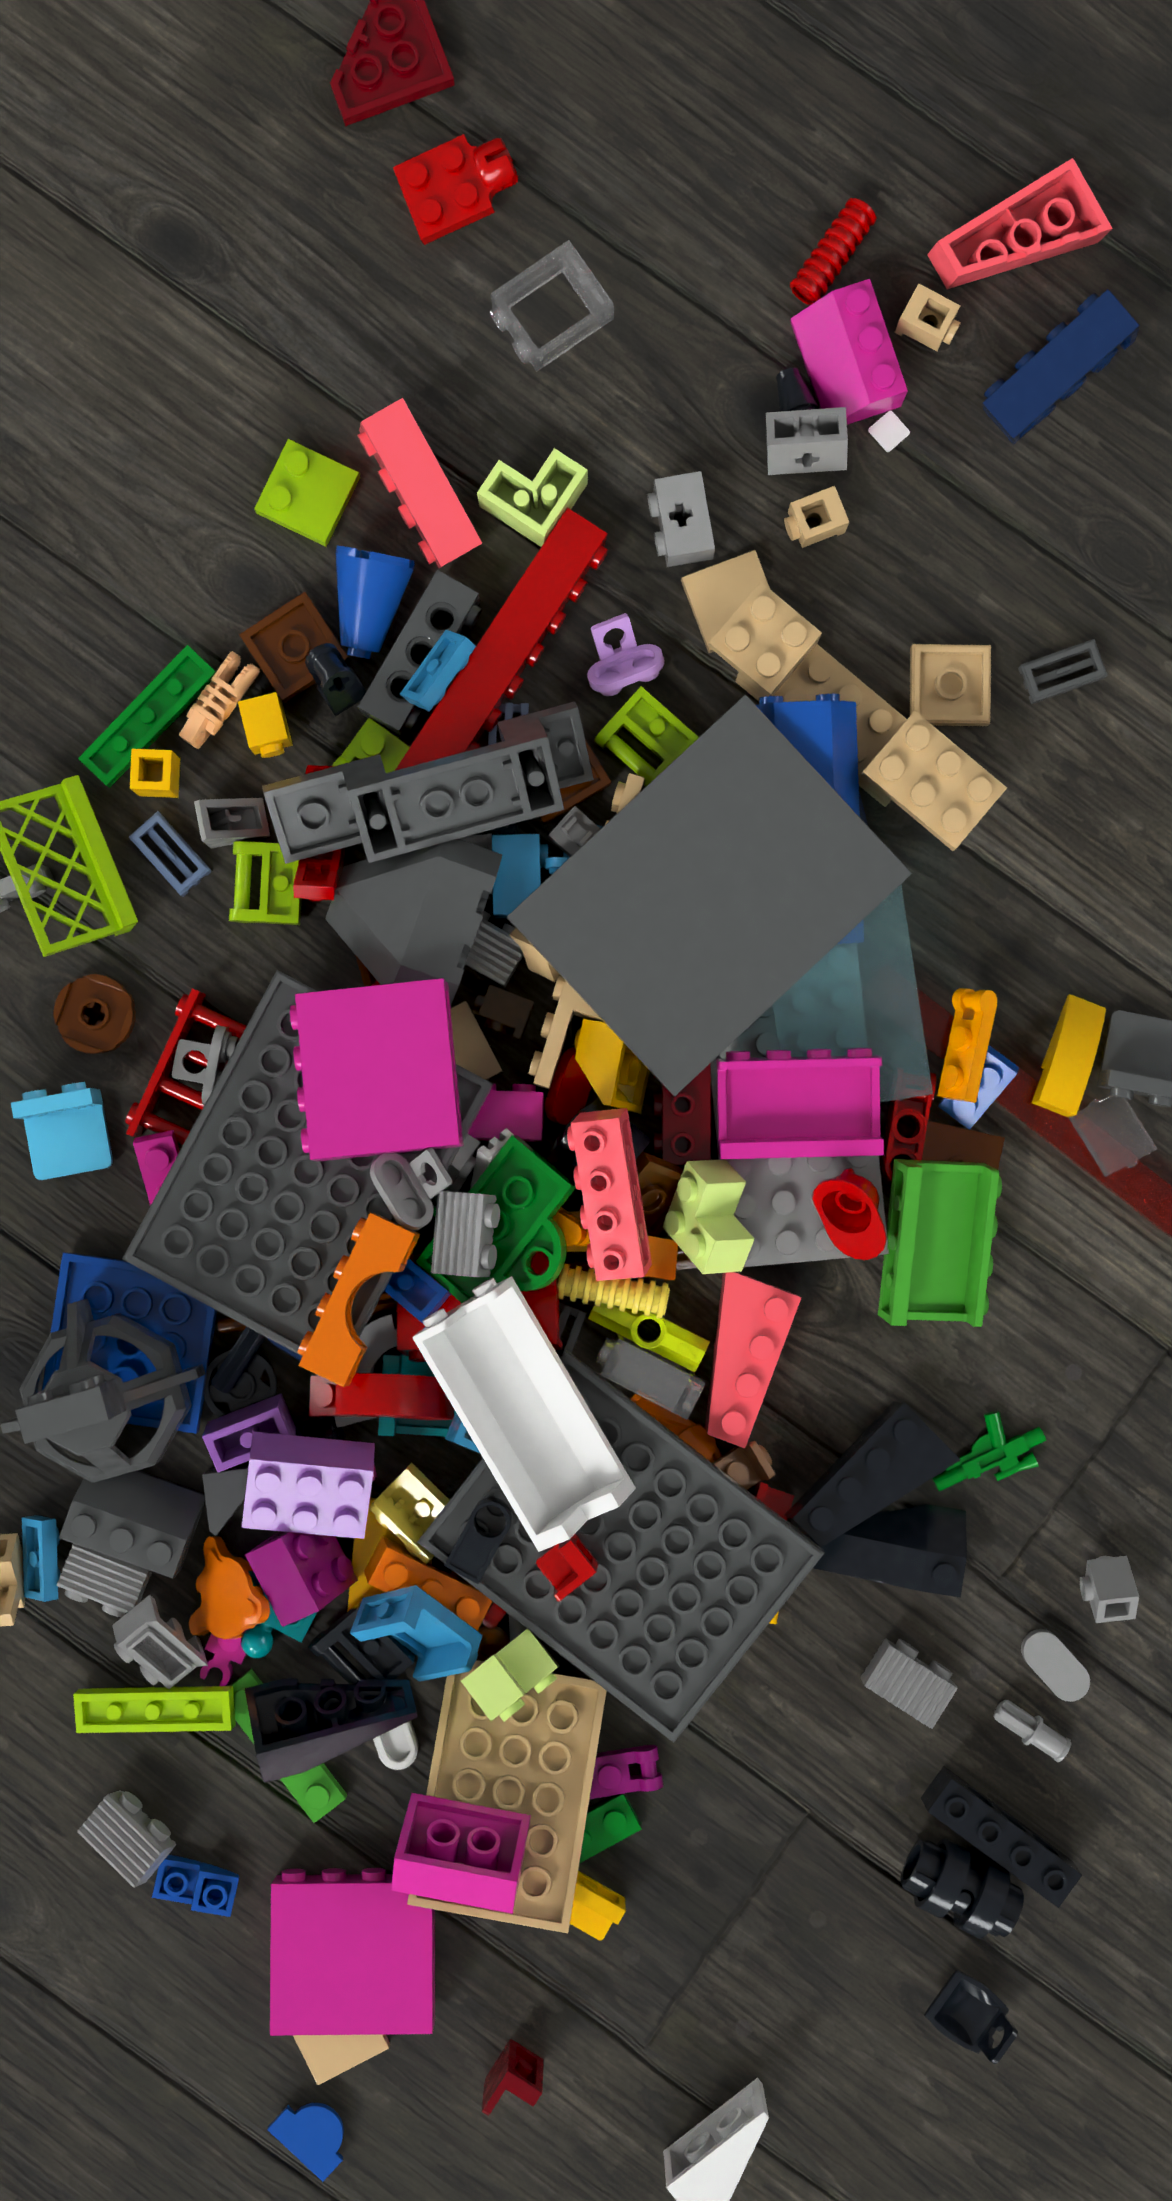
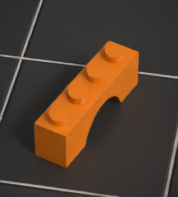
[297,1213,420,1387]

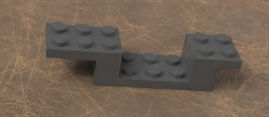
[262,701,594,864]

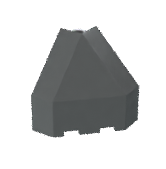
[325,839,502,1006]

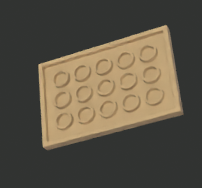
[407,1660,607,1933]

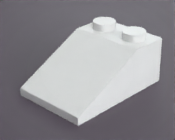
[663,2078,769,2201]

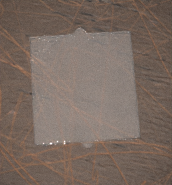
[1069,1096,1157,1177]

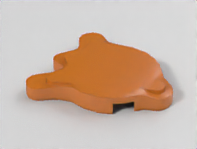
[189,1536,270,1639]

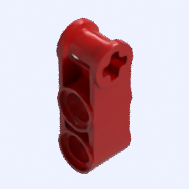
[880,1067,936,1182]

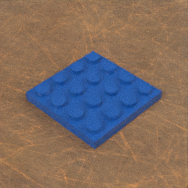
[42,1252,217,1434]

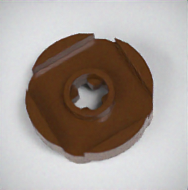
[53,974,136,1054]

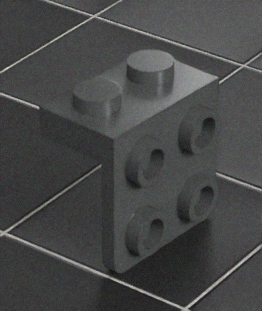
[1097,1010,1172,1108]

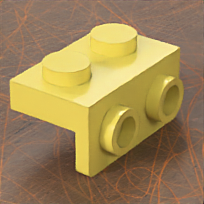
[369,1463,449,1564]

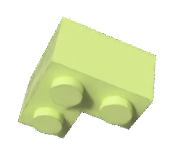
[477,448,588,547]
[663,1160,755,1274]
[461,1629,559,1722]

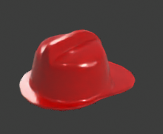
[812,1168,887,1260]

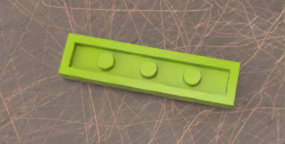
[73,1686,236,1733]

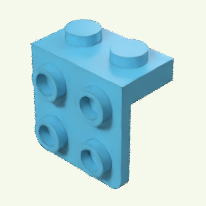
[11,1082,113,1180]

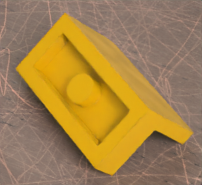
[570,1871,626,1941]

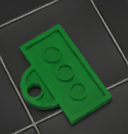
[416,1135,576,1303]

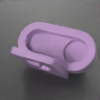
[587,613,664,696]

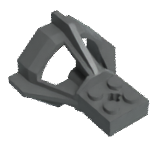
[0,1299,205,1483]

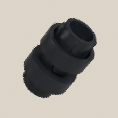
[900,1838,1024,1939]

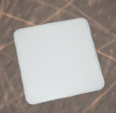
[868,411,910,452]

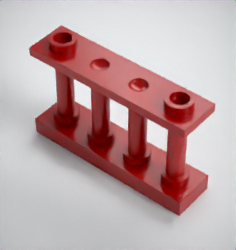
[125,988,247,1145]

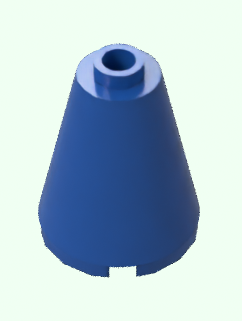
[335,545,415,659]

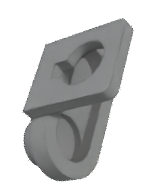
[172,1025,239,1105]
[370,1148,452,1230]

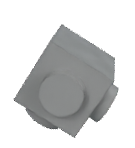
[1080,1556,1139,1623]

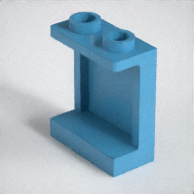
[350,1585,483,1682]

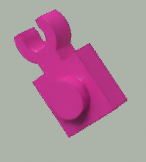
[200,1625,257,1686]

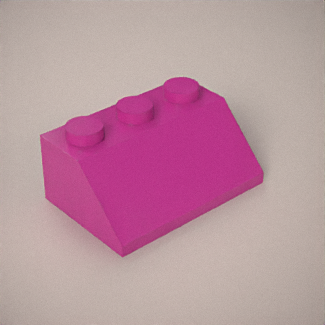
[790,279,908,425]
[391,1793,531,1914]

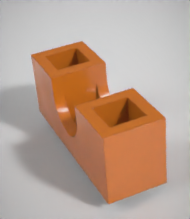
[364,1536,492,1631]

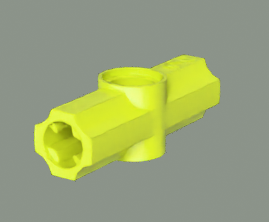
[588,1303,710,1373]

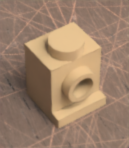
[895,283,961,351]
[784,486,849,548]

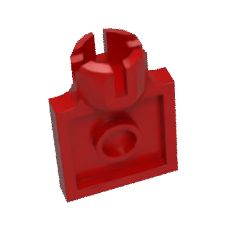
[393,134,518,245]

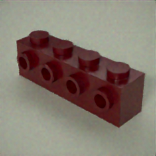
[654,1063,711,1165]

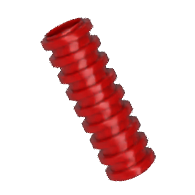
[790,198,877,305]

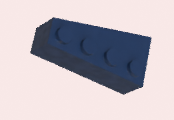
[982,289,1140,445]

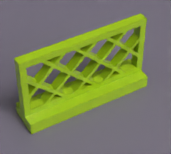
[0,775,138,957]

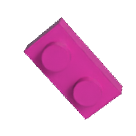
[133,1130,180,1206]

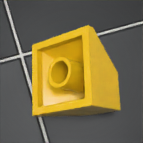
[574,1019,650,1114]

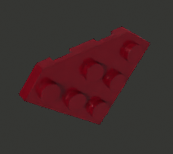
[330,0,455,127]

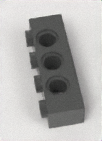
[358,570,483,738]

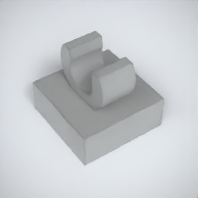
[548,806,600,857]

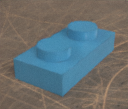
[400,630,476,712]
[22,1515,61,1602]

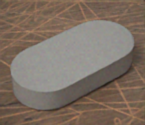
[1021,1629,1090,1702]

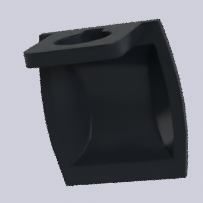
[924,1970,1018,2065]

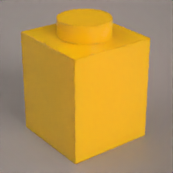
[238,692,293,758]
[130,749,180,798]

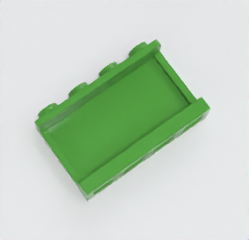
[878,1159,1002,1327]

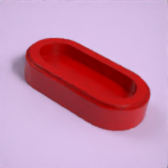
[545,1047,592,1125]

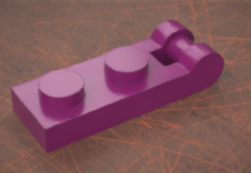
[590,1745,664,1799]

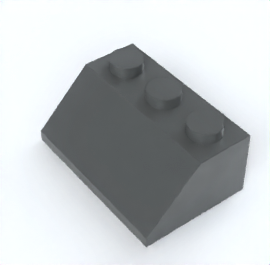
[59,1463,206,1579]

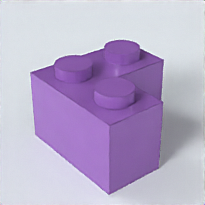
[202,1393,296,1473]

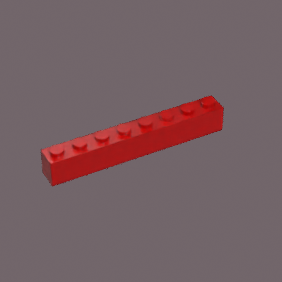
[395,507,609,771]

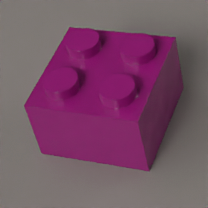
[245,1531,358,1627]

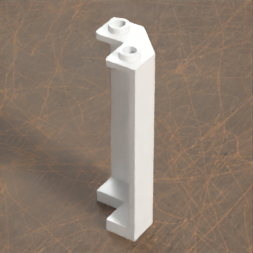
[412,1276,636,1552]

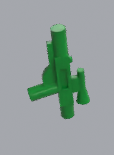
[932,1411,1046,1492]

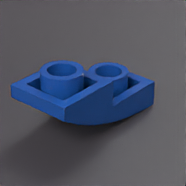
[152,1855,239,1917]

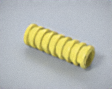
[557,1263,670,1319]

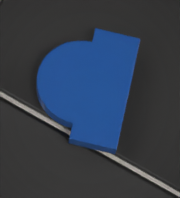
[267,2103,344,2182]

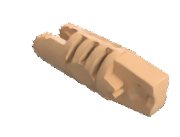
[179,651,260,749]

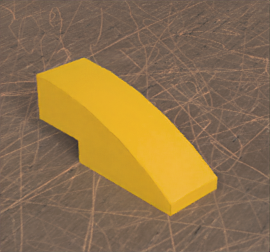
[1031,994,1106,1117]

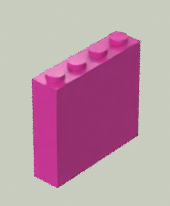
[290,978,464,1161]
[270,1868,435,2036]

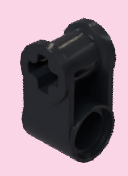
[305,643,367,717]

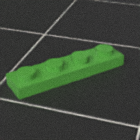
[229,1668,347,1823]

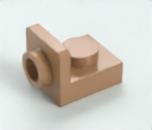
[712,1441,775,1490]

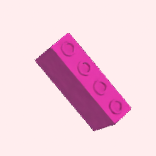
[717,1048,884,1159]

